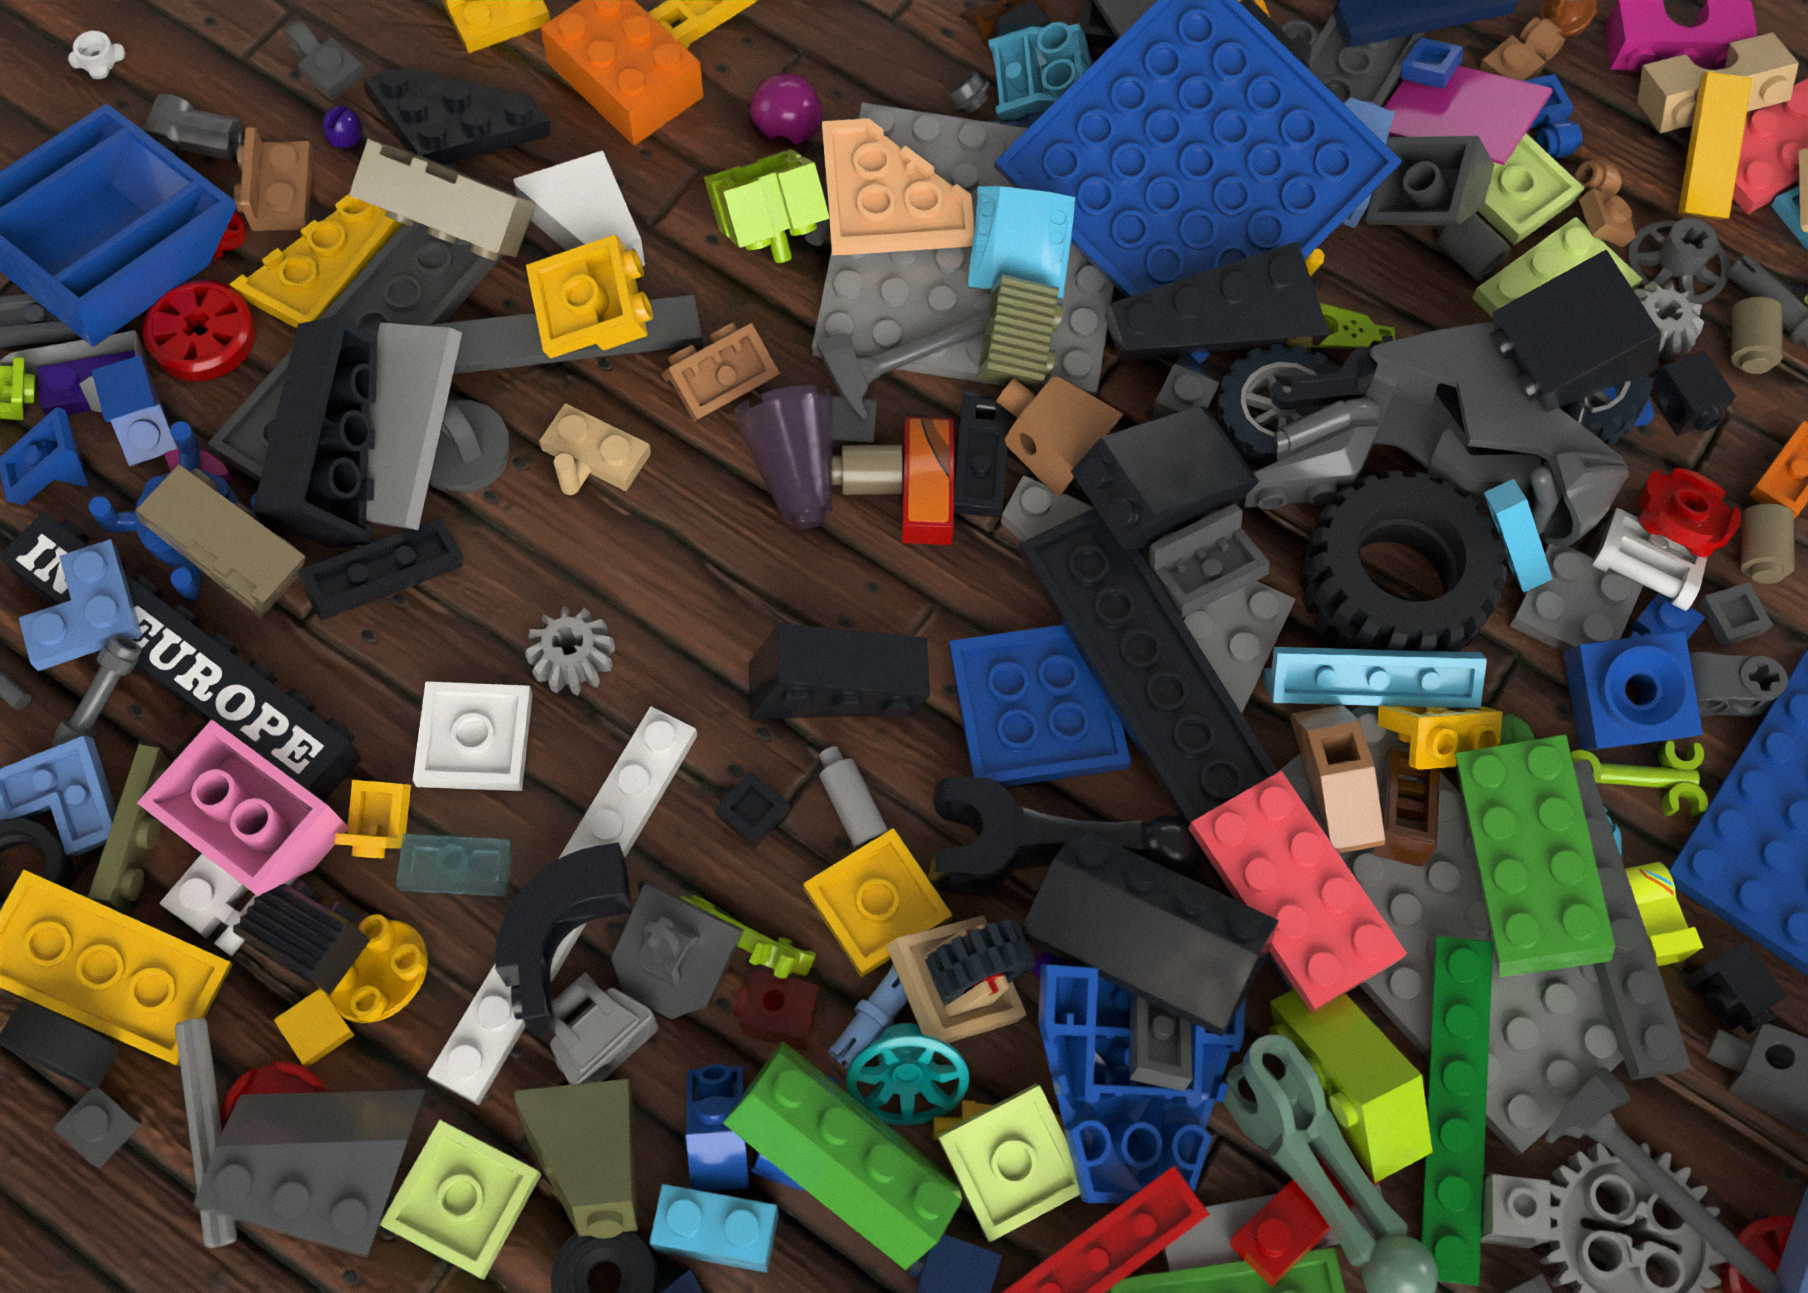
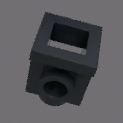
[1683,941,1788,1034]

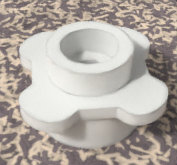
[68,31,125,79]

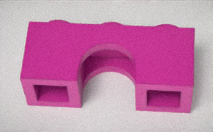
[1604,0,1758,71]

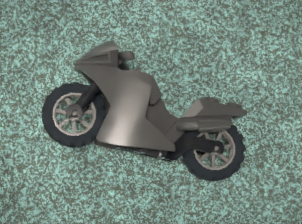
[1216,321,1653,546]

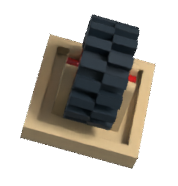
[887,915,1035,1043]

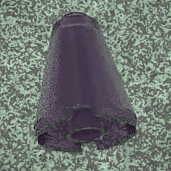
[734,385,833,530]

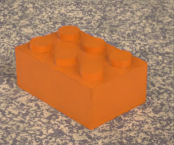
[540,0,704,146]

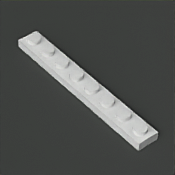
[427,706,697,1106]

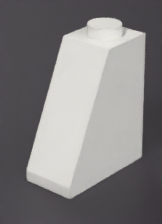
[513,150,645,266]

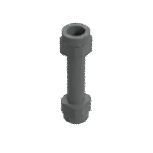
[52,635,142,747]

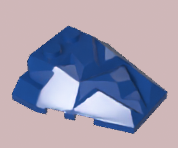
[1038,965,1245,1204]

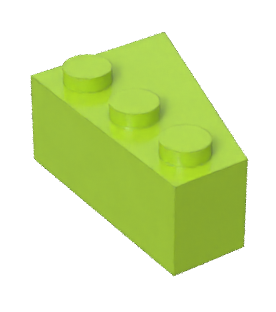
[1269,990,1433,1183]

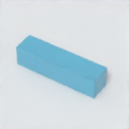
[1484,479,1553,593]

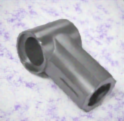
[142,94,244,160]

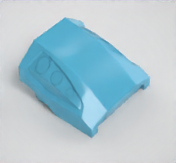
[988,22,1093,120]
[968,186,1076,299]

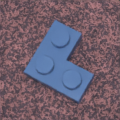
[19,539,142,671]
[0,735,117,856]

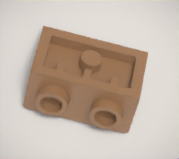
[234,127,314,231]
[661,322,780,422]

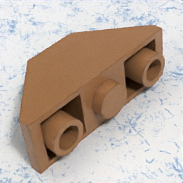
[1290,705,1385,854]

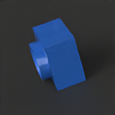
[1563,631,1703,751]

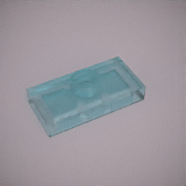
[396,834,513,896]

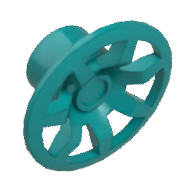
[846,1023,969,1125]

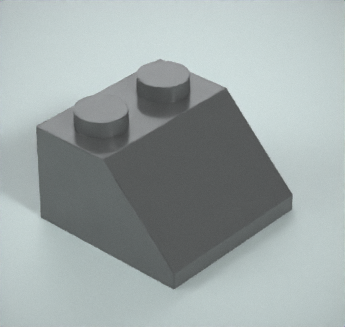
[1366,135,1494,225]

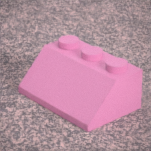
[137,719,349,896]

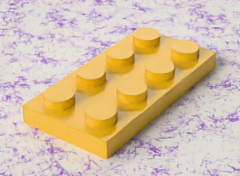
[0,870,233,1066]

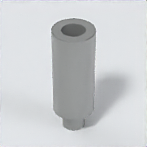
[819,746,888,850]

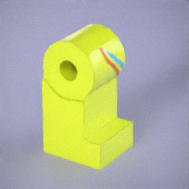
[1625,862,1703,966]

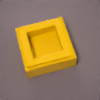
[274,989,354,1068]

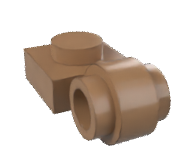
[1479,17,1565,81]
[1575,159,1637,248]

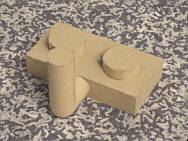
[539,403,651,495]

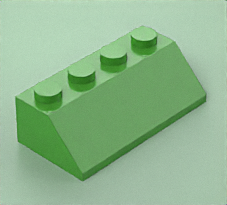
[723,1041,962,1270]

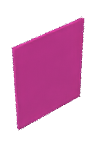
[1384,66,1553,165]

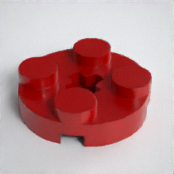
[1637,468,1741,557]

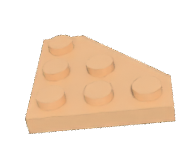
[822,118,975,256]

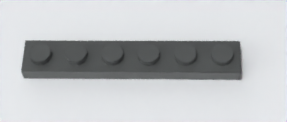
[1573,760,1692,1080]

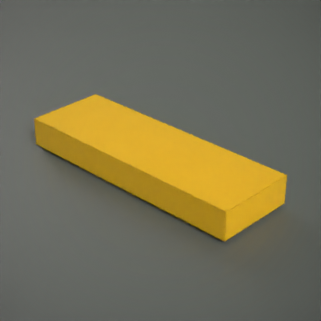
[1678,72,1753,220]

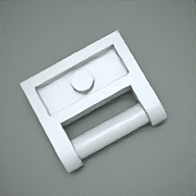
[1591,507,1708,611]

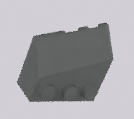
[193,1089,426,1258]

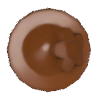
[1540,0,1597,37]

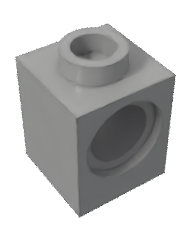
[1481,1174,1551,1248]

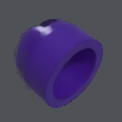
[323,106,363,148]

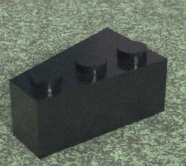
[749,623,930,720]

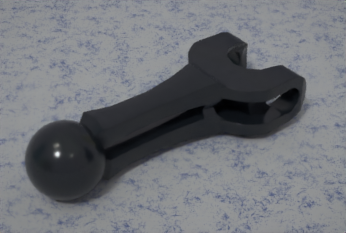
[928,777,1202,895]

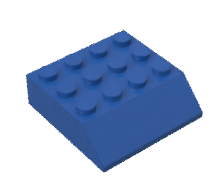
[0,103,236,347]

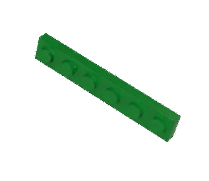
[1419,936,1493,1286]

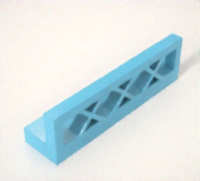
[1262,647,1487,708]

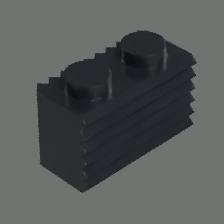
[233,879,370,995]

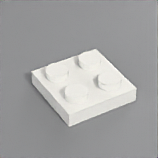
[413,681,533,791]

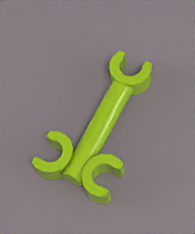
[1571,741,1708,818]
[680,895,816,979]

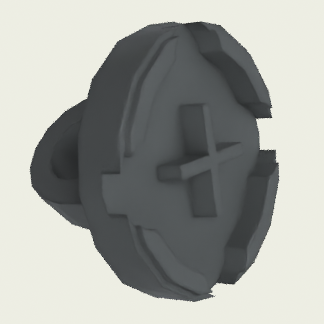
[429,399,511,494]

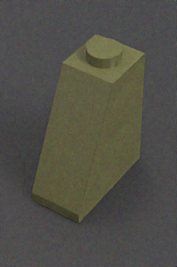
[514,1079,638,1238]

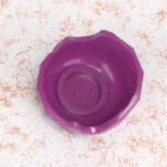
[749,73,823,144]

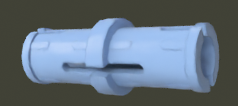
[828,964,908,1069]

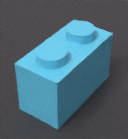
[650,1184,779,1273]

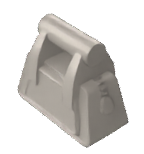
[550,972,658,1085]

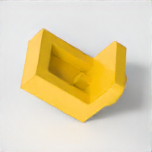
[334,780,411,858]

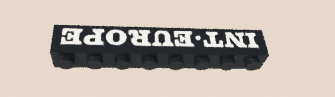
[0,512,361,802]

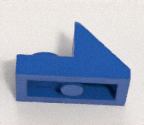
[92,354,178,466]
[0,407,89,505]

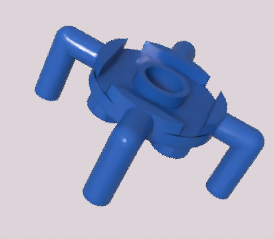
[89,421,276,602]

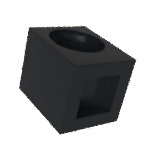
[1649,350,1736,436]

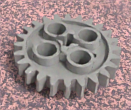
[1539,1143,1727,1293]

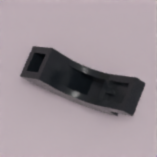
[495,842,632,1036]

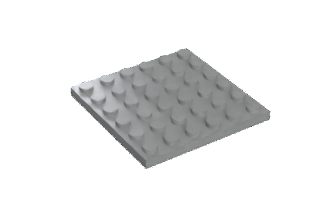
[812,103,1114,398]

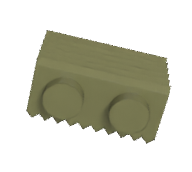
[977,274,1063,391]

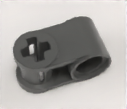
[1689,652,1788,717]

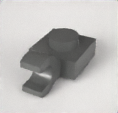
[284,20,366,101]

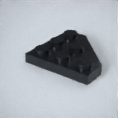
[364,68,550,165]

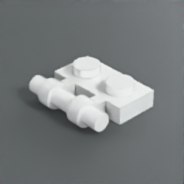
[159,854,298,957]

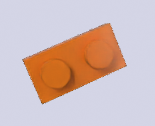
[1748,420,1808,519]

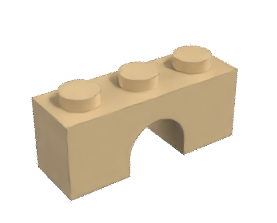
[1637,32,1799,133]

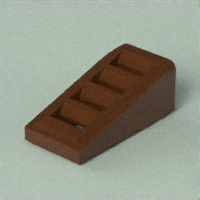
[1373,748,1440,867]

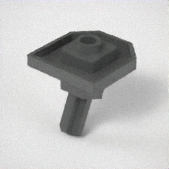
[611,883,745,1019]

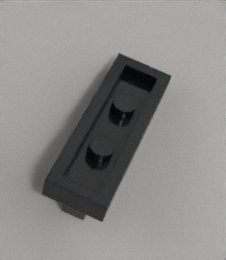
[298,518,463,621]

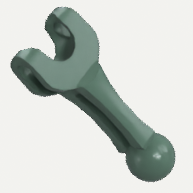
[1222,1034,1438,1293]

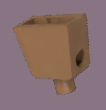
[996,377,1123,497]

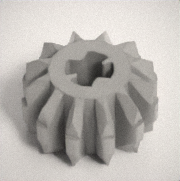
[1634,281,1704,364]
[525,605,615,696]

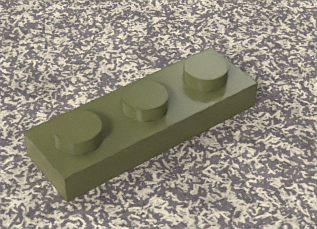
[88,744,172,915]

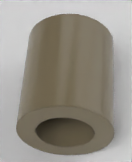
[1731,297,1783,374]
[832,445,903,495]
[1741,504,1795,584]

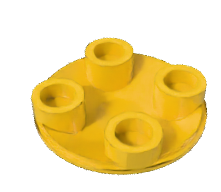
[327,914,428,1023]

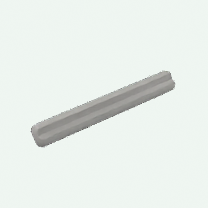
[175,1018,237,1248]

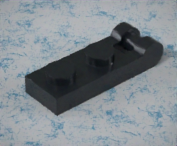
[954,389,1010,518]

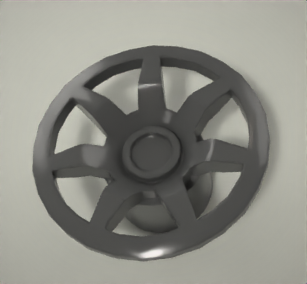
[1627,218,1730,304]

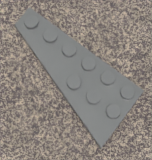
[1001,475,1296,713]

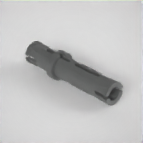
[1726,254,1808,349]

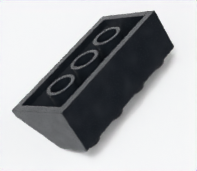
[1021,827,1279,1037]

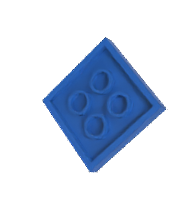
[948,625,1131,787]

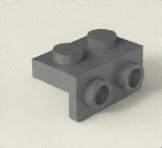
[1149,504,1270,618]

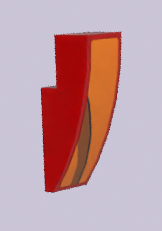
[902,417,954,545]

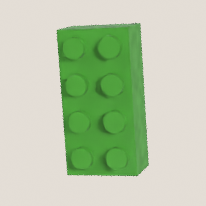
[1456,735,1615,978]

